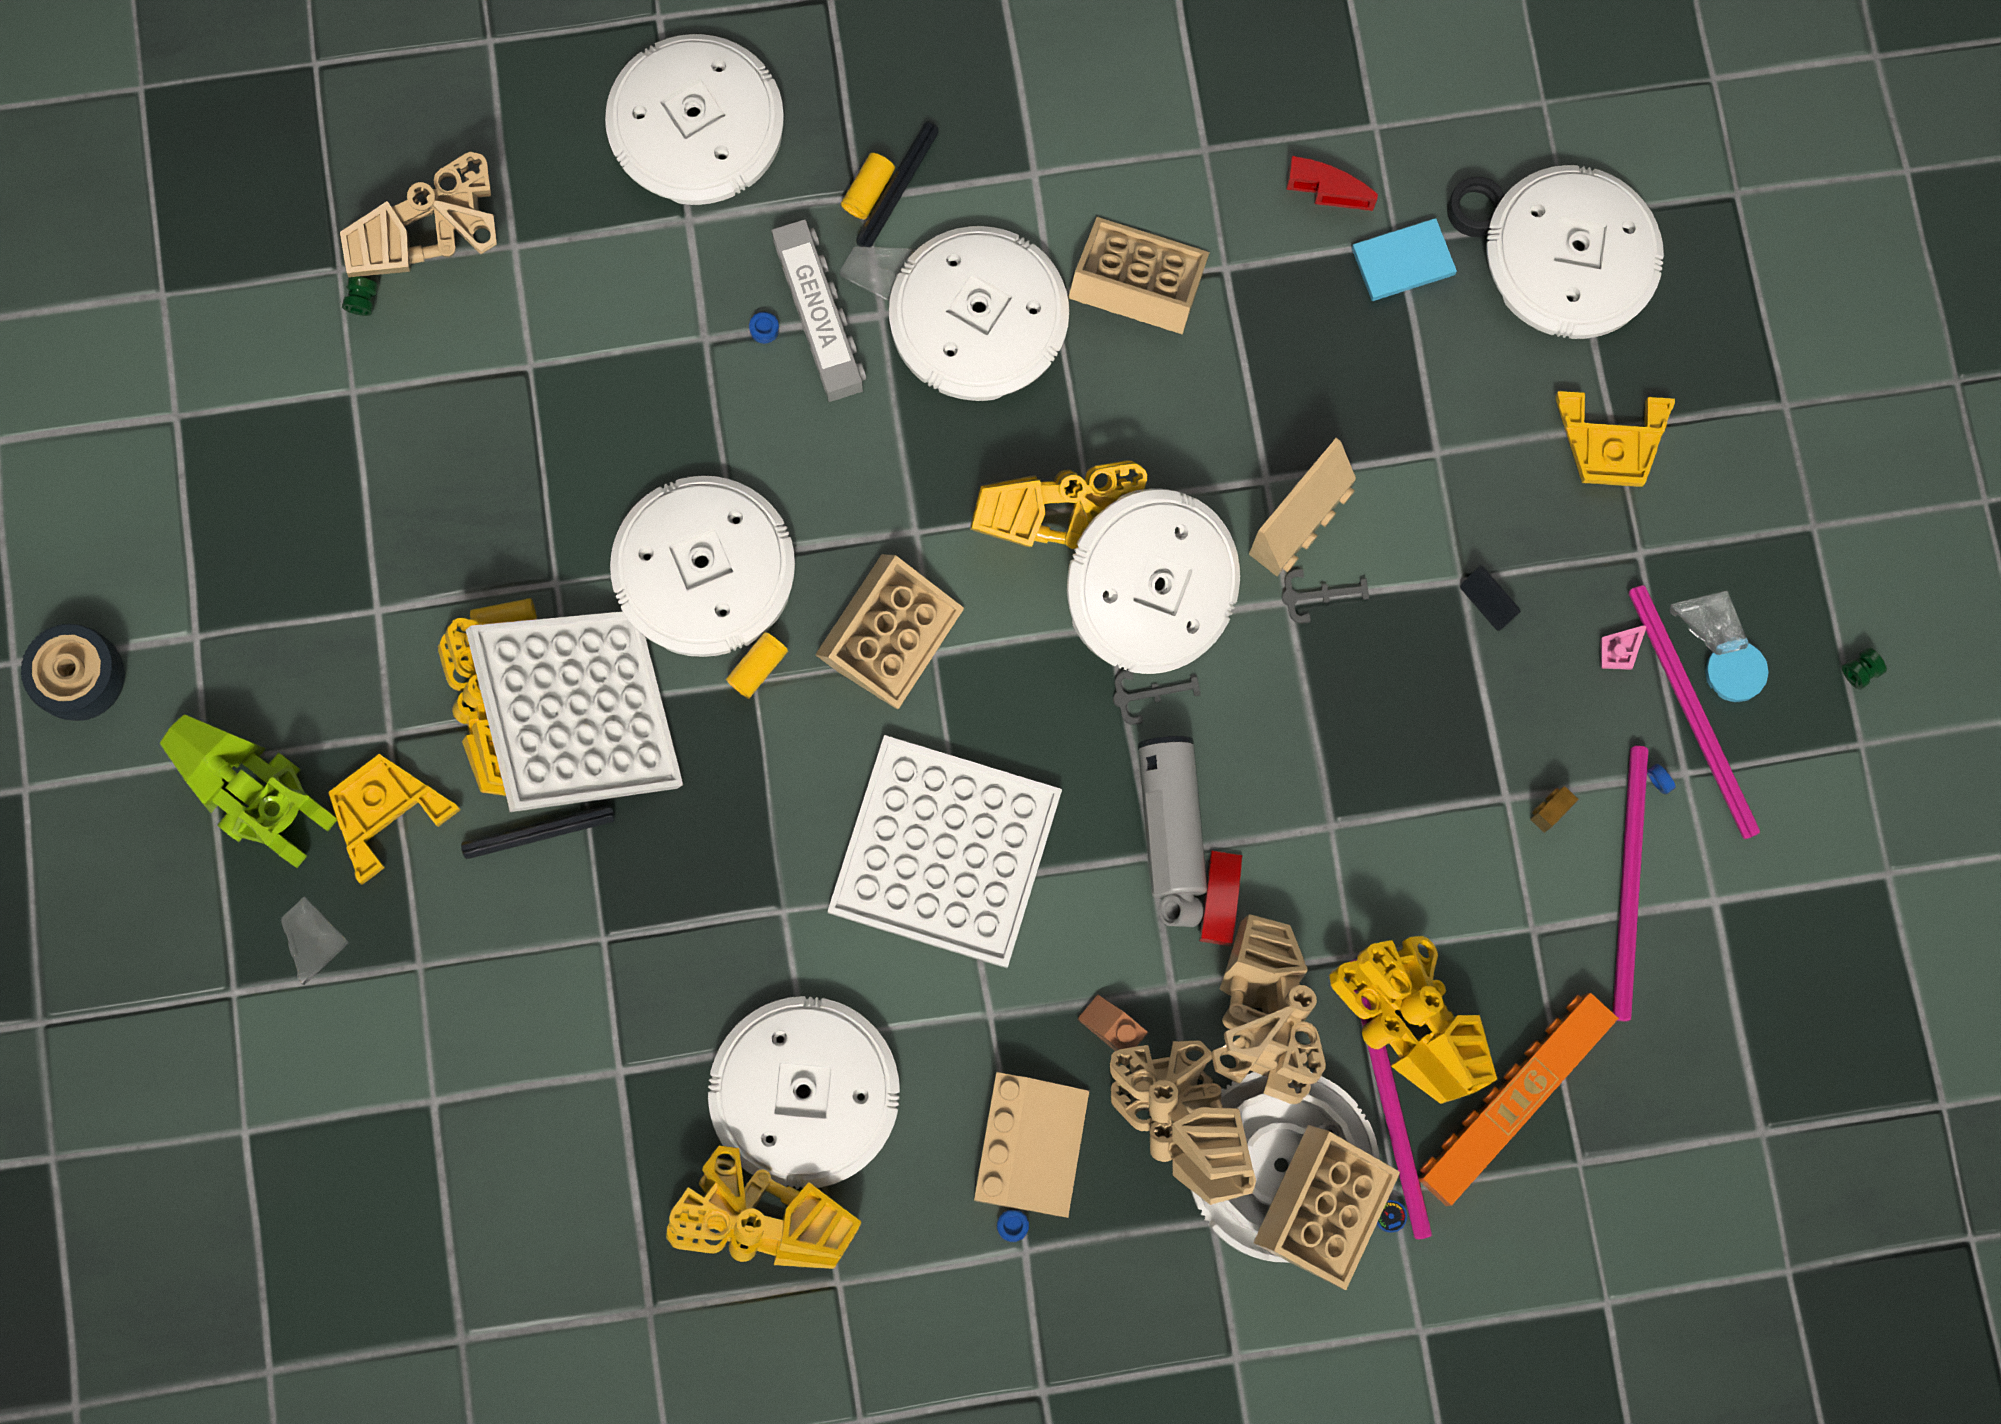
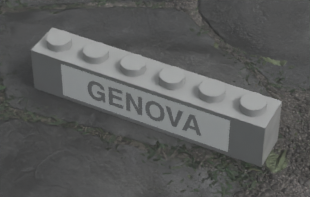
[771,219,866,402]

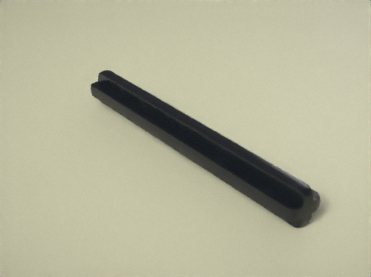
[856,122,939,250]
[461,805,615,859]

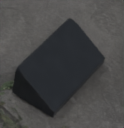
[1460,565,1521,631]

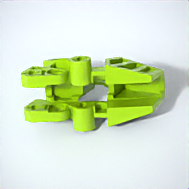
[160,714,337,868]

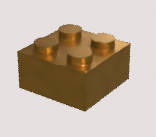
[1530,786,1579,833]

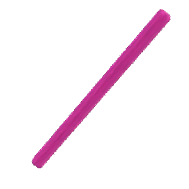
[1628,585,1760,839]
[1613,746,1648,1022]
[1349,959,1432,1240]

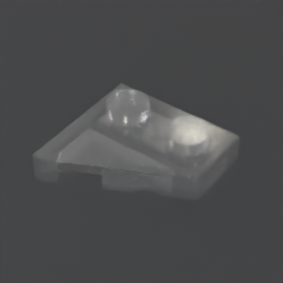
[840,247,917,301]
[1669,591,1749,655]
[281,897,349,985]

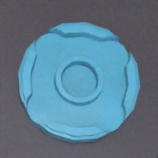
[1705,641,1769,702]

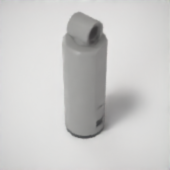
[1138,736,1207,927]

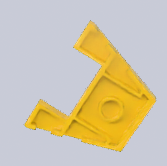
[1555,391,1675,487]
[328,754,461,885]

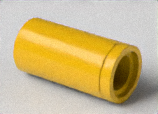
[841,153,895,219]
[470,598,537,624]
[726,632,788,699]

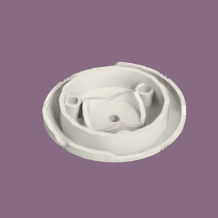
[605,34,784,205]
[1486,165,1664,339]
[889,226,1069,401]
[610,476,795,657]
[1067,488,1240,674]
[708,996,900,1189]
[1191,1072,1380,1262]

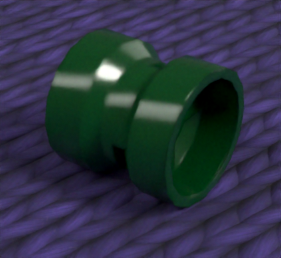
[342,277,378,316]
[1842,648,1887,690]

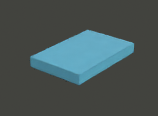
[1352,218,1457,301]

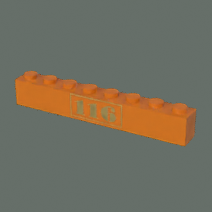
[1419,993,1619,1206]

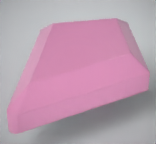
[1600,625,1646,670]

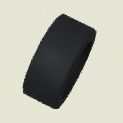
[1447,177,1505,237]

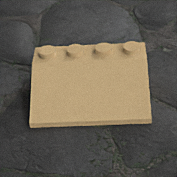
[1069,217,1210,334]
[1249,438,1356,576]
[815,554,964,709]
[974,1072,1089,1218]
[1253,1125,1400,1290]

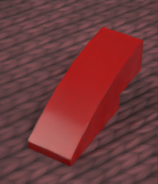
[1286,156,1378,211]
[1199,851,1242,946]

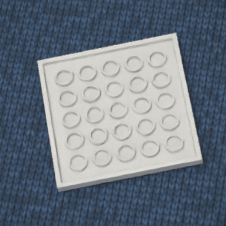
[466,611,683,812]
[827,735,1062,968]

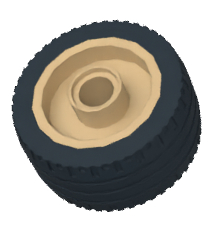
[21,624,125,721]

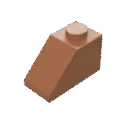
[1078,995,1148,1051]

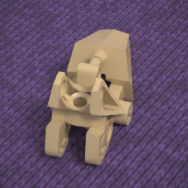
[340,152,497,277]
[1211,914,1326,1104]
[1110,1041,1256,1205]

